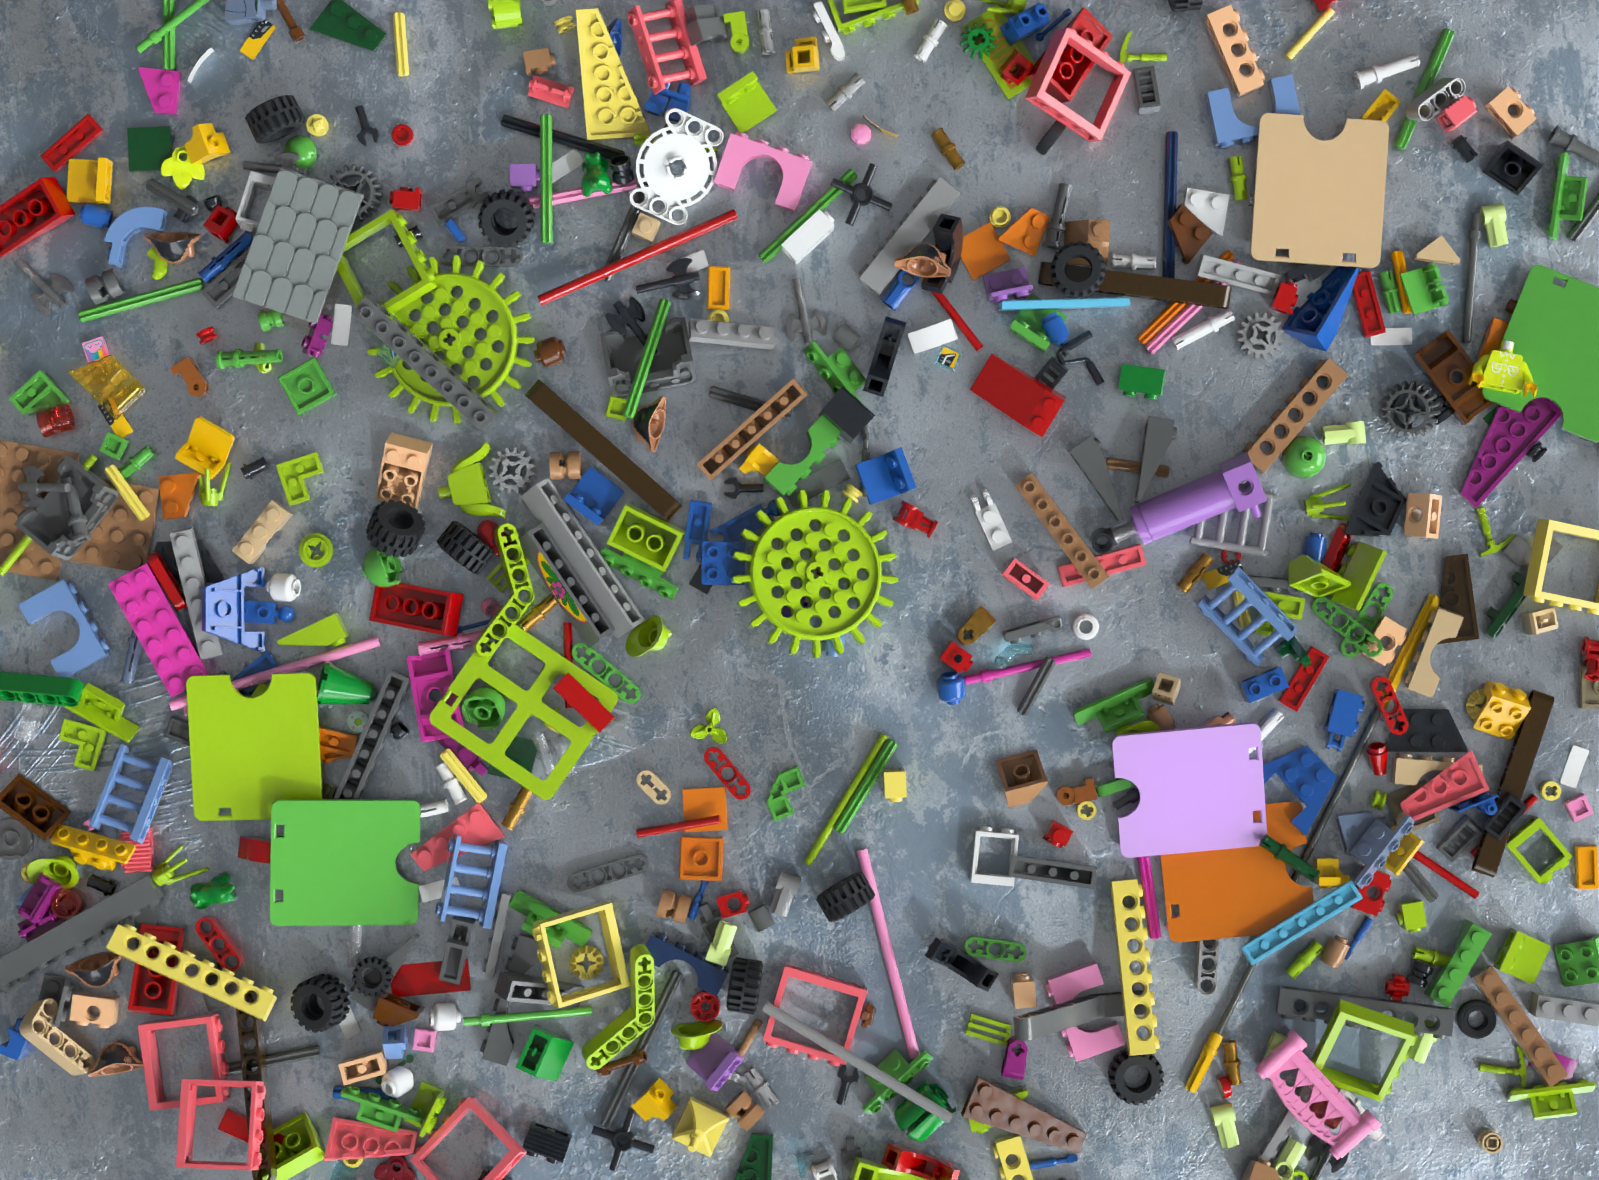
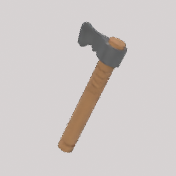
[727,1018,763,1087]

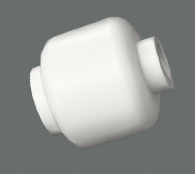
[267,573,301,602]
[429,1003,461,1031]
[381,1066,413,1098]

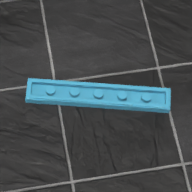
[998,297,1130,311]
[1240,880,1363,966]

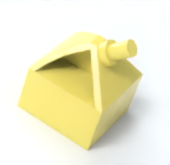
[671,1095,729,1157]

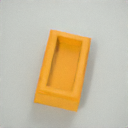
[707,266,730,310]
[1574,845,1599,889]

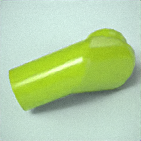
[147,247,168,280]
[253,342,272,373]

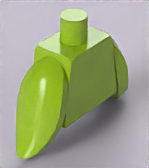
[438,441,506,519]

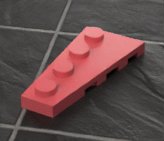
[1400,749,1490,821]
[410,802,505,871]
[324,1117,418,1161]

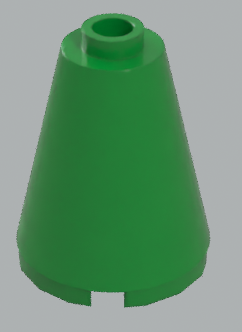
[317,662,377,704]

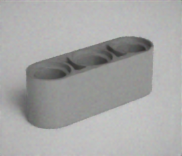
[1405,78,1466,121]
[1194,939,1219,996]

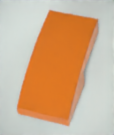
[1476,316,1509,360]

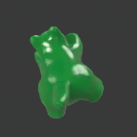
[581,152,613,197]
[190,873,236,910]

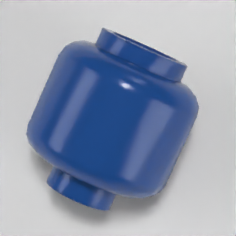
[936,671,966,705]

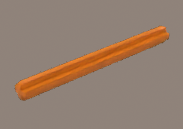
[1136,250,1235,345]

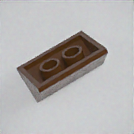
[0,774,71,841]

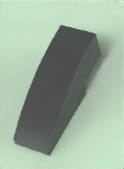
[439,915,476,985]

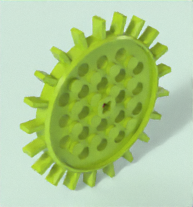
[367,255,535,424]
[731,490,898,658]

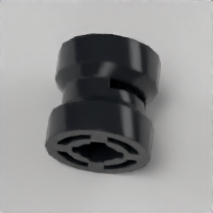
[609,155,634,185]
[1433,395,1454,425]
[1406,960,1434,988]

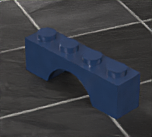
[646,932,729,997]

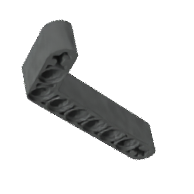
[1013,990,1152,1041]

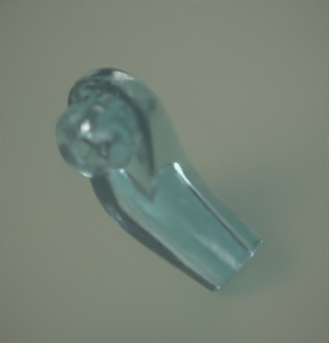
[995,643,1033,669]

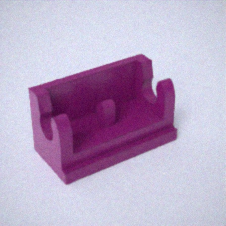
[18,872,62,924]

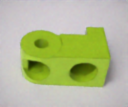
[723,11,749,54]

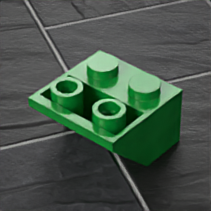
[516,1024,574,1082]

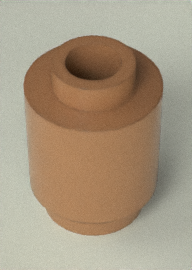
[1146,703,1176,731]
[1321,935,1350,969]

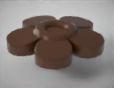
[860,1003,876,1028]

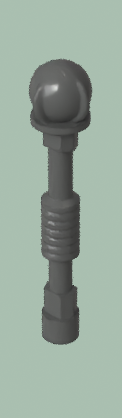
[859,427,870,497]

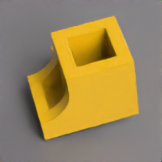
[785,37,820,74]
[184,123,230,164]
[739,444,779,476]
[1314,857,1350,888]
[631,1077,677,1122]

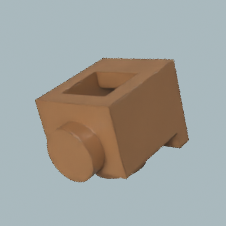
[523,47,556,77]

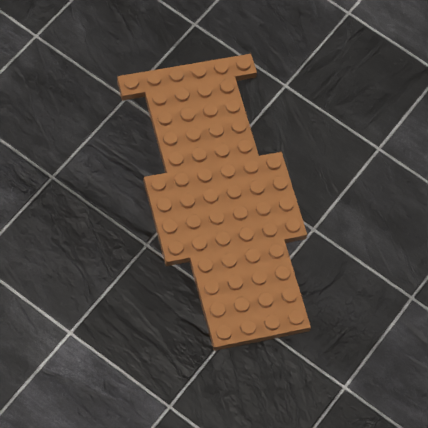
[0,440,160,580]

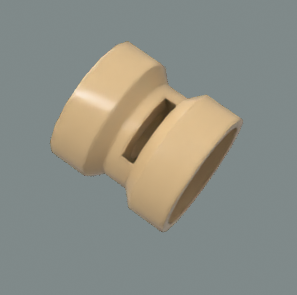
[1477,1128,1503,1154]

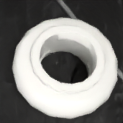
[1072,613,1099,640]

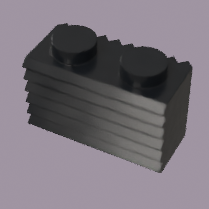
[523,1121,572,1164]

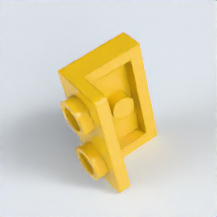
[1384,823,1424,876]

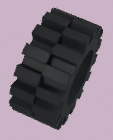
[352,956,393,997]

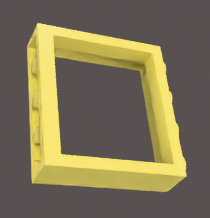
[1523,519,1599,615]
[532,901,630,1008]

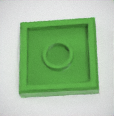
[277,357,337,415]

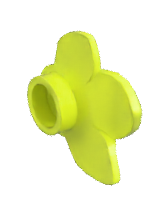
[161,146,205,190]

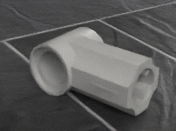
[769,871,801,917]

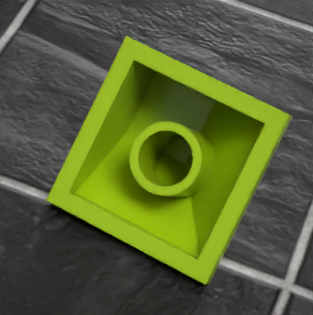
[1288,555,1351,598]

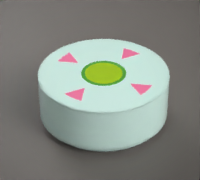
[347,711,369,733]

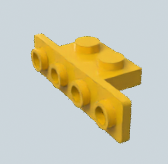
[50,824,136,871]

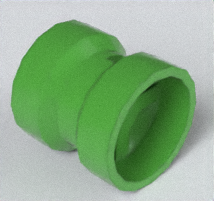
[257,309,285,332]

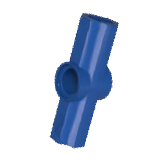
[880,270,921,311]

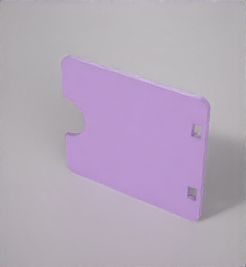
[1112,722,1267,858]

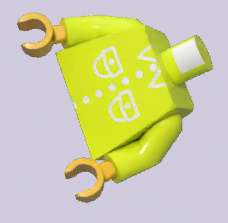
[1468,340,1538,397]

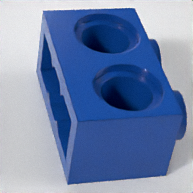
[1237,666,1289,703]

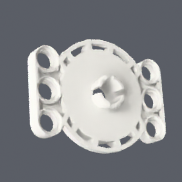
[628,108,724,225]

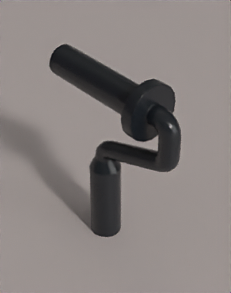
[1056,330,1105,386]

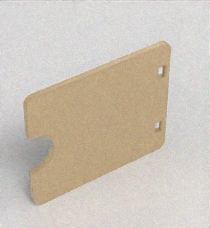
[1250,113,1389,268]

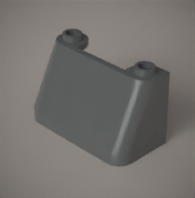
[600,317,697,397]
[14,455,119,560]

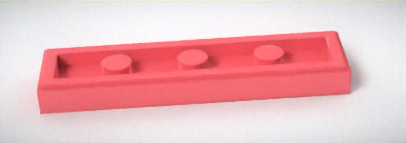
[1057,544,1146,587]

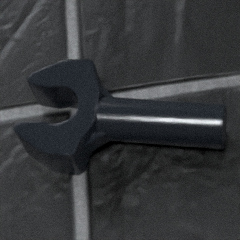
[355,105,379,147]
[724,477,764,499]
[836,1064,859,1105]

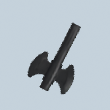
[636,258,700,300]
[605,297,658,355]
[1306,1135,1349,1180]

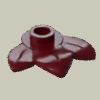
[374,1155,416,1180]

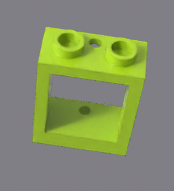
[1505,816,1573,884]

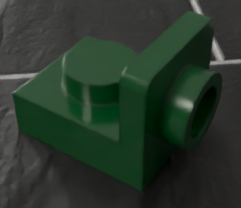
[1276,636,1311,668]

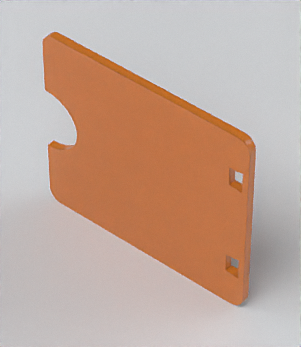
[1160,801,1314,943]

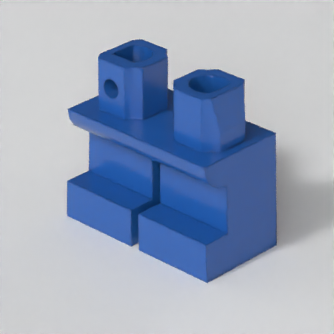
[1000,2,1050,46]
[644,82,691,123]
[0,1015,34,1061]

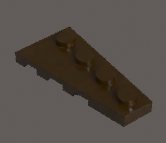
[1437,554,1479,644]

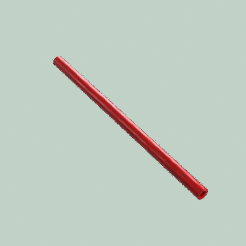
[537,209,738,306]

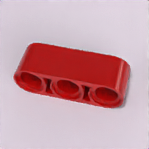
[195,915,244,972]

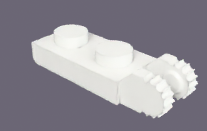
[811,1,846,61]
[970,488,1012,551]

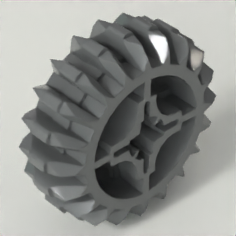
[328,164,383,223]
[1381,380,1440,439]

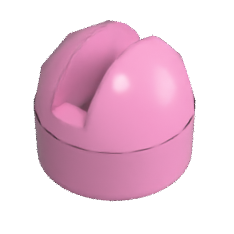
[481,598,500,617]

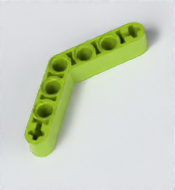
[472,523,534,657]
[581,944,655,1070]

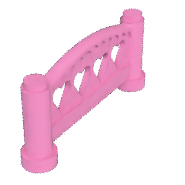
[1255,1029,1382,1160]

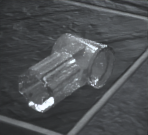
[14,703,49,744]

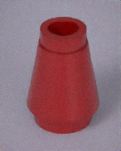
[1366,742,1388,776]

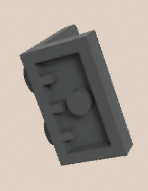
[38,973,73,1028]

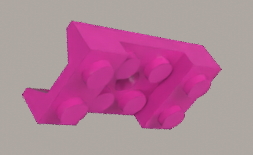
[406,649,465,743]

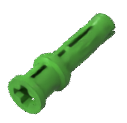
[216,349,283,369]

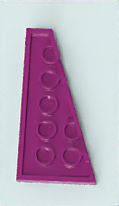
[1459,398,1562,508]

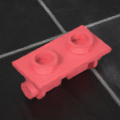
[527,75,575,109]

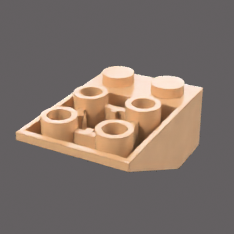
[375,432,433,509]

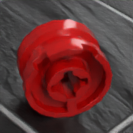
[690,990,720,1022]

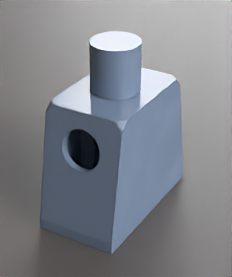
[1334,811,1389,856]

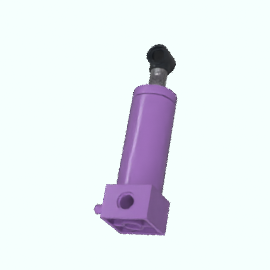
[1091,452,1267,554]

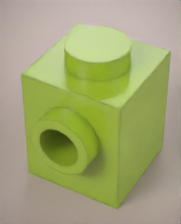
[1396,899,1427,933]

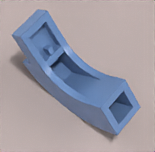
[104,207,168,268]

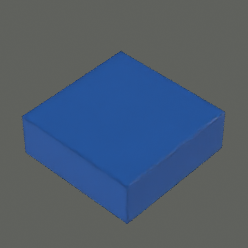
[446,219,467,243]

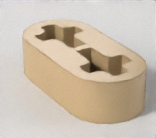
[637,770,671,805]

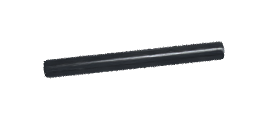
[501,115,625,159]

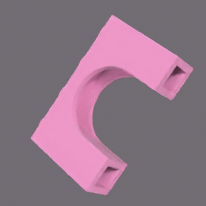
[714,132,812,213]
[1044,961,1125,1062]

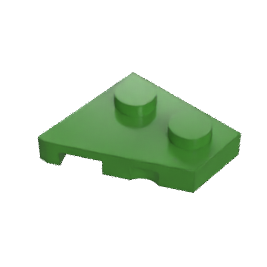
[9,370,70,415]

